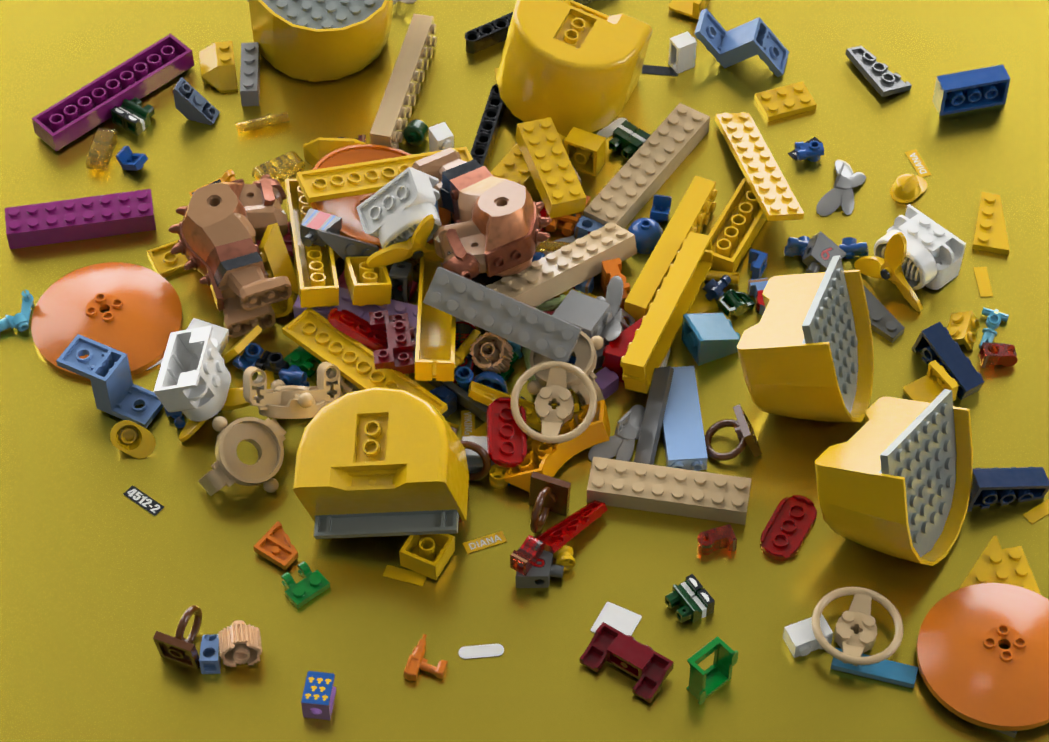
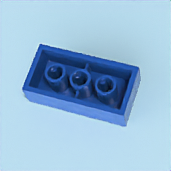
[932,64,1011,116]

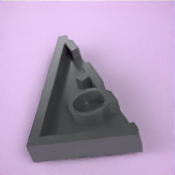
[317,229,379,261]

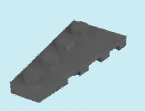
[845,46,912,97]
[863,285,905,343]

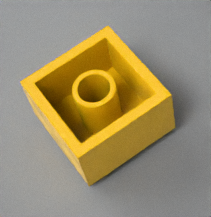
[564,127,606,176]
[399,534,455,580]

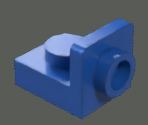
[748,249,768,279]

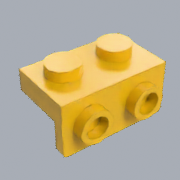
[947,311,980,351]

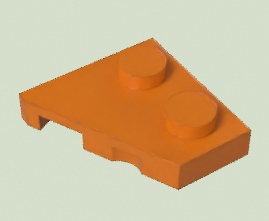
[253,521,298,571]

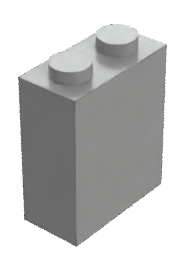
[552,289,613,338]

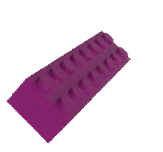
[5,189,156,249]

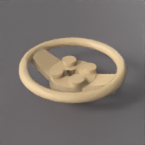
[510,361,597,444]
[812,587,904,666]

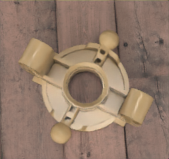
[527,331,604,406]
[243,362,340,419]
[198,416,287,496]

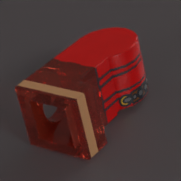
[978,342,1018,368]
[697,524,737,555]
[510,535,545,576]

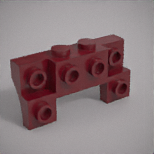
[369,310,416,374]
[580,622,674,703]

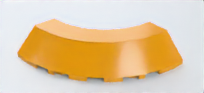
[504,399,611,492]

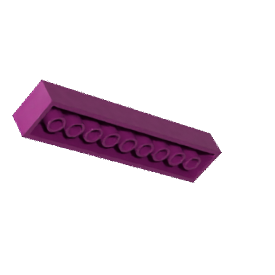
[32,33,194,151]

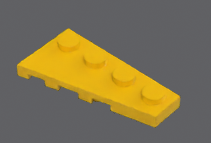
[972,192,1010,255]
[468,381,542,431]

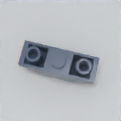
[173,77,220,125]

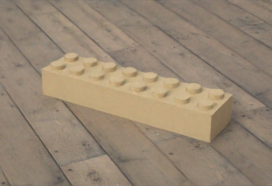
[587,457,751,525]

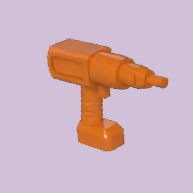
[403,634,448,681]

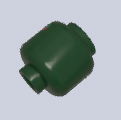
[403,119,429,146]

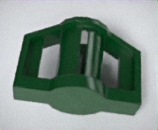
[718,289,755,317]

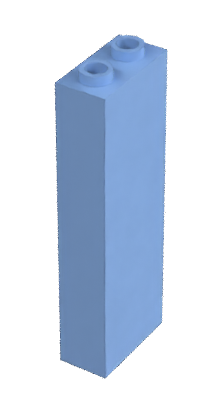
[662,366,708,471]

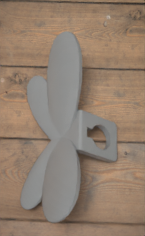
[816,160,866,216]
[596,276,635,342]
[588,405,645,461]

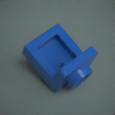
[116,146,148,171]
[650,194,672,222]

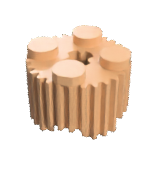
[469,332,513,374]
[218,620,262,668]

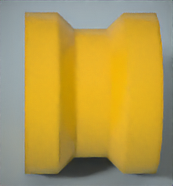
[489,464,508,489]
[553,545,576,570]

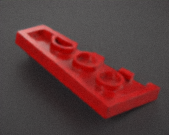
[535,500,608,553]

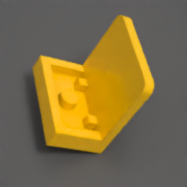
[669,0,712,19]
[903,360,959,403]

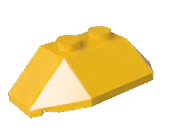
[199,41,238,93]
[303,137,366,167]
[258,223,299,295]

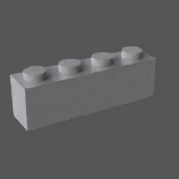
[240,42,260,106]

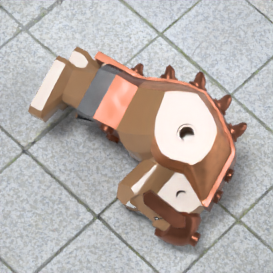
[412,147,552,280]
[168,174,292,339]

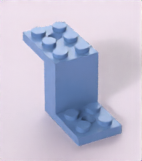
[694,8,789,77]
[56,334,163,428]

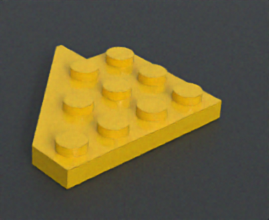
[959,536,1041,595]

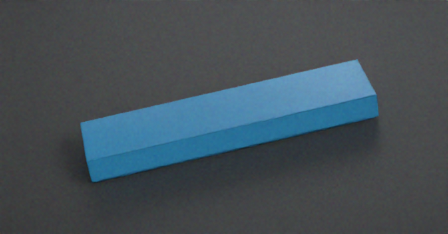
[831,648,918,688]

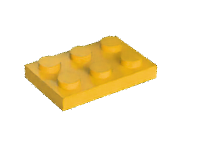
[754,81,817,122]

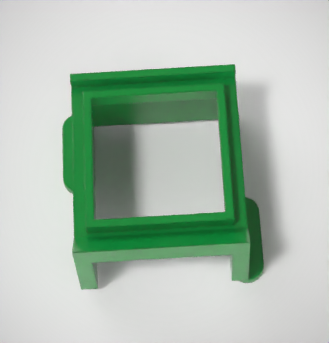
[686,636,739,705]

